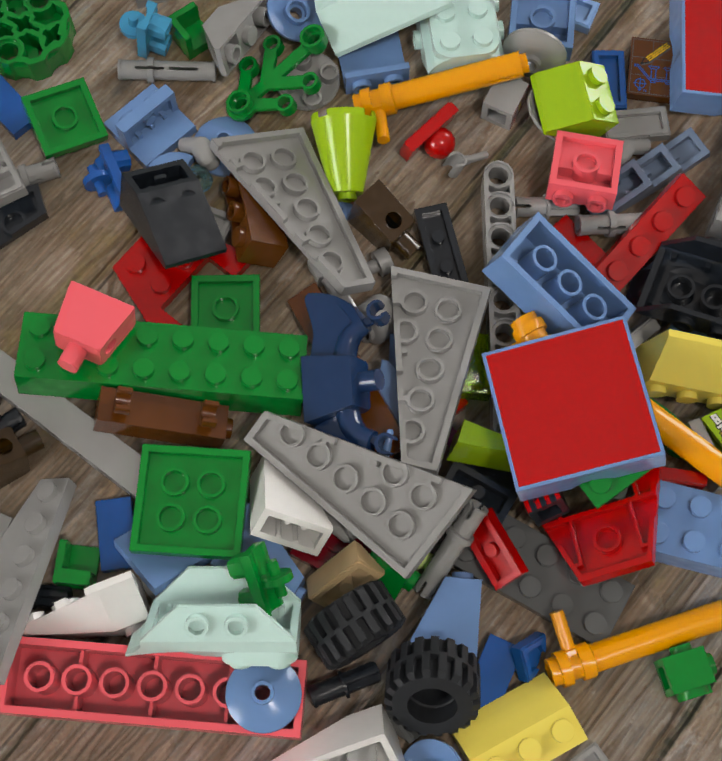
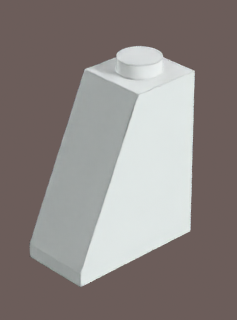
[250,456,333,556]

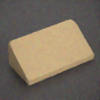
[307,541,385,607]

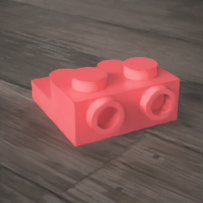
[545,130,624,213]

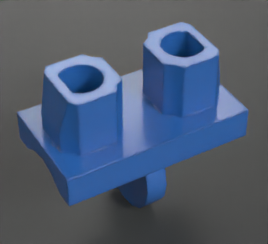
[83,143,132,212]

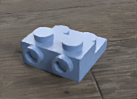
[507,0,577,61]

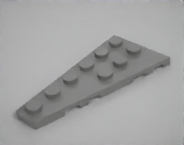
[209,127,375,296]
[391,266,491,475]
[243,411,477,579]
[0,478,77,685]

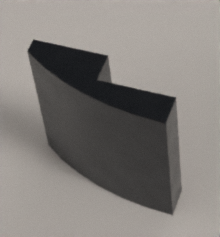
[445,462,518,524]

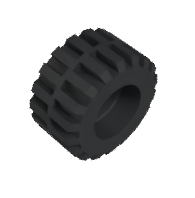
[303,580,406,670]
[384,636,481,737]

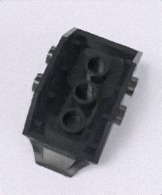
[625,235,722,340]

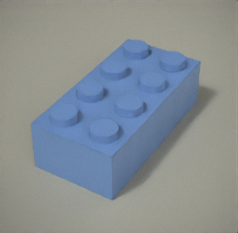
[482,212,637,335]
[655,480,722,578]

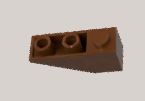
[221,173,289,268]

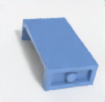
[338,31,410,95]

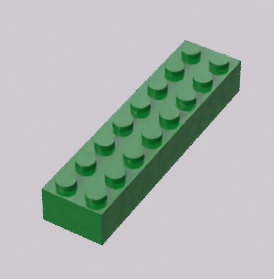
[14,312,308,416]

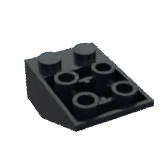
[120,159,227,269]

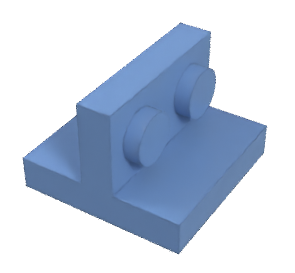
[103,83,197,168]

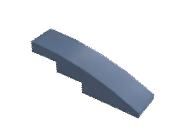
[585,127,710,215]

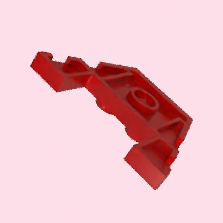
[112,236,251,325]
[542,467,661,587]

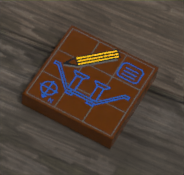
[626,37,673,104]

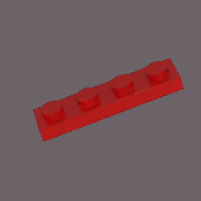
[594,173,706,291]

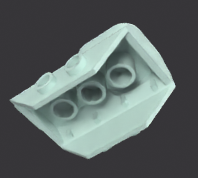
[413,0,504,74]
[125,566,301,669]

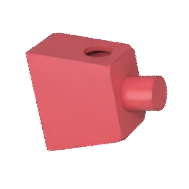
[53,281,136,373]

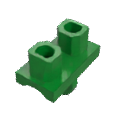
[227,541,294,616]

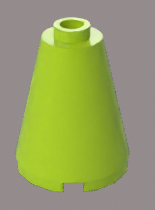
[310,107,377,203]

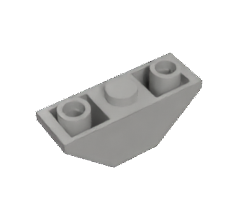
[202,0,270,77]

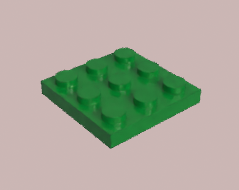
[129,444,252,560]

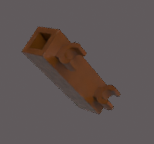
[93,386,233,449]

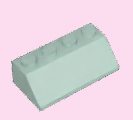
[314,0,454,58]

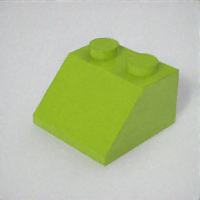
[530,61,619,137]

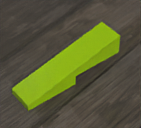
[446,419,511,472]

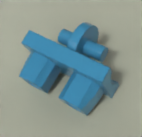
[119,0,172,59]

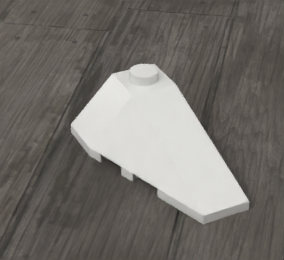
[22,570,150,639]
[271,704,405,761]

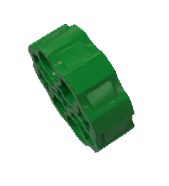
[0,0,76,81]

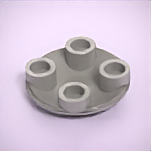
[278,53,340,111]

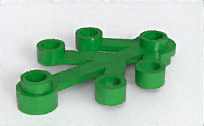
[226,24,328,122]

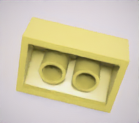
[635,329,722,410]
[452,672,588,761]

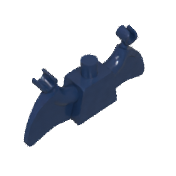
[301,293,398,456]

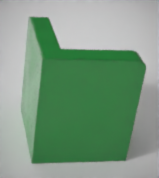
[168,1,209,60]
[52,539,100,590]

